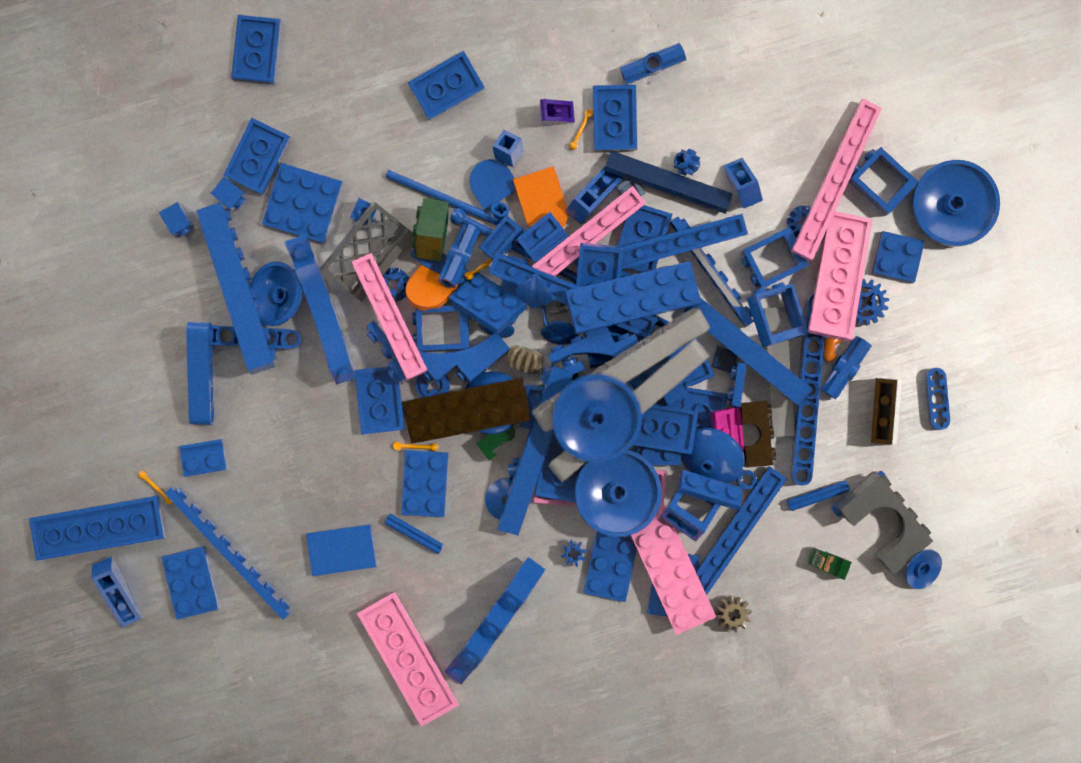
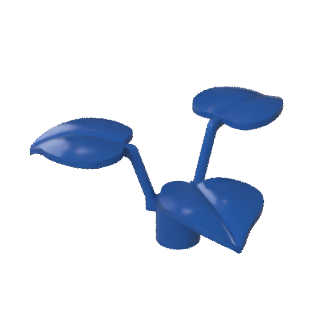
[478,274,579,345]

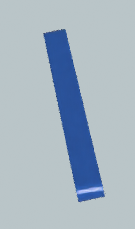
[790,294,825,486]

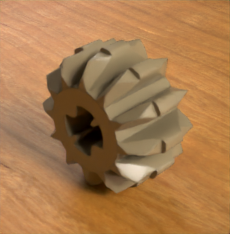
[506,345,544,374]
[715,596,752,633]

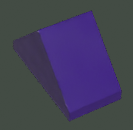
[540,99,575,126]

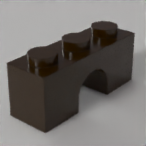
[741,400,776,468]

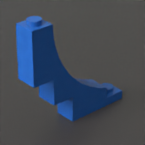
[285,234,357,385]

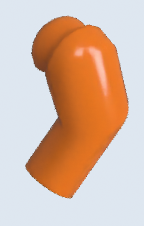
[823,337,844,362]

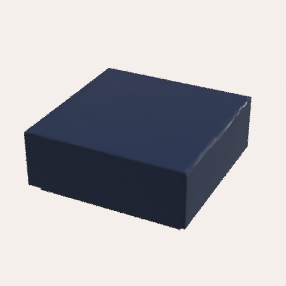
[711,346,737,373]

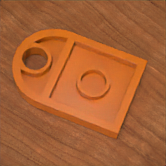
[512,166,568,228]

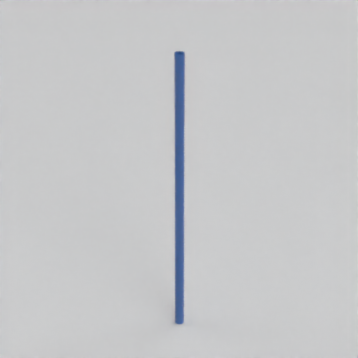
[385,170,632,277]

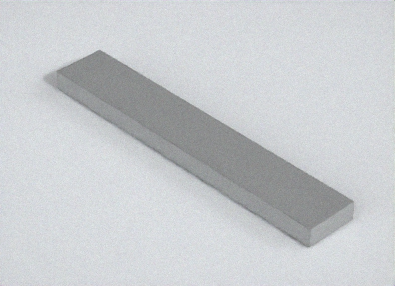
[764,307,795,437]

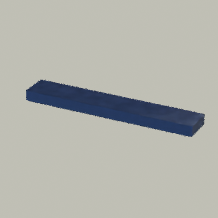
[604,150,733,214]

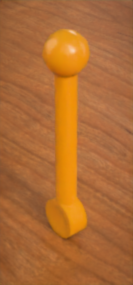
[569,109,593,150]
[464,258,493,280]
[393,442,438,451]
[138,471,173,505]

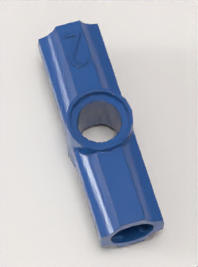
[620,42,687,85]
[437,224,480,288]
[820,336,872,400]

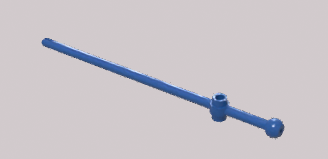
[450,208,670,327]

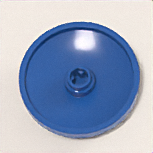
[912,160,1000,247]
[552,374,642,462]
[574,450,662,537]

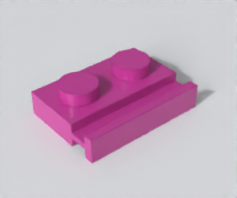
[710,407,744,450]

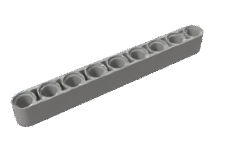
[532,307,710,431]
[548,339,710,482]

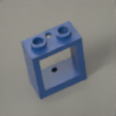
[848,147,919,216]
[740,227,809,289]
[746,282,808,348]
[412,306,470,351]
[660,471,720,542]

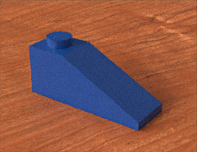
[565,166,623,225]
[91,556,141,627]

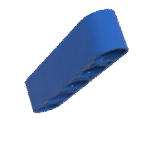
[186,322,214,425]
[212,325,303,350]

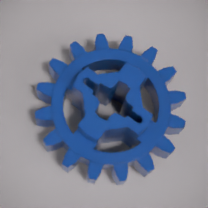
[856,278,889,326]

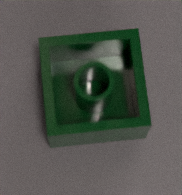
[412,198,449,261]

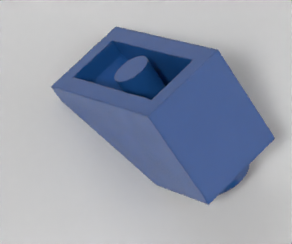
[723,158,763,209]

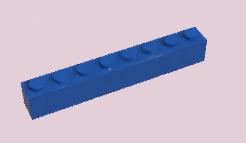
[196,202,278,375]

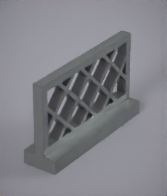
[320,201,413,302]

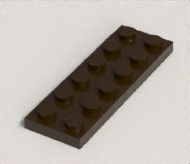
[402,377,532,444]

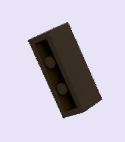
[871,378,902,445]

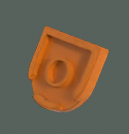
[406,265,458,311]

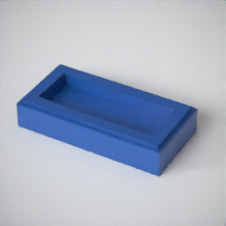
[478,215,524,260]

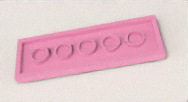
[808,211,872,342]
[631,498,716,635]
[357,592,459,727]

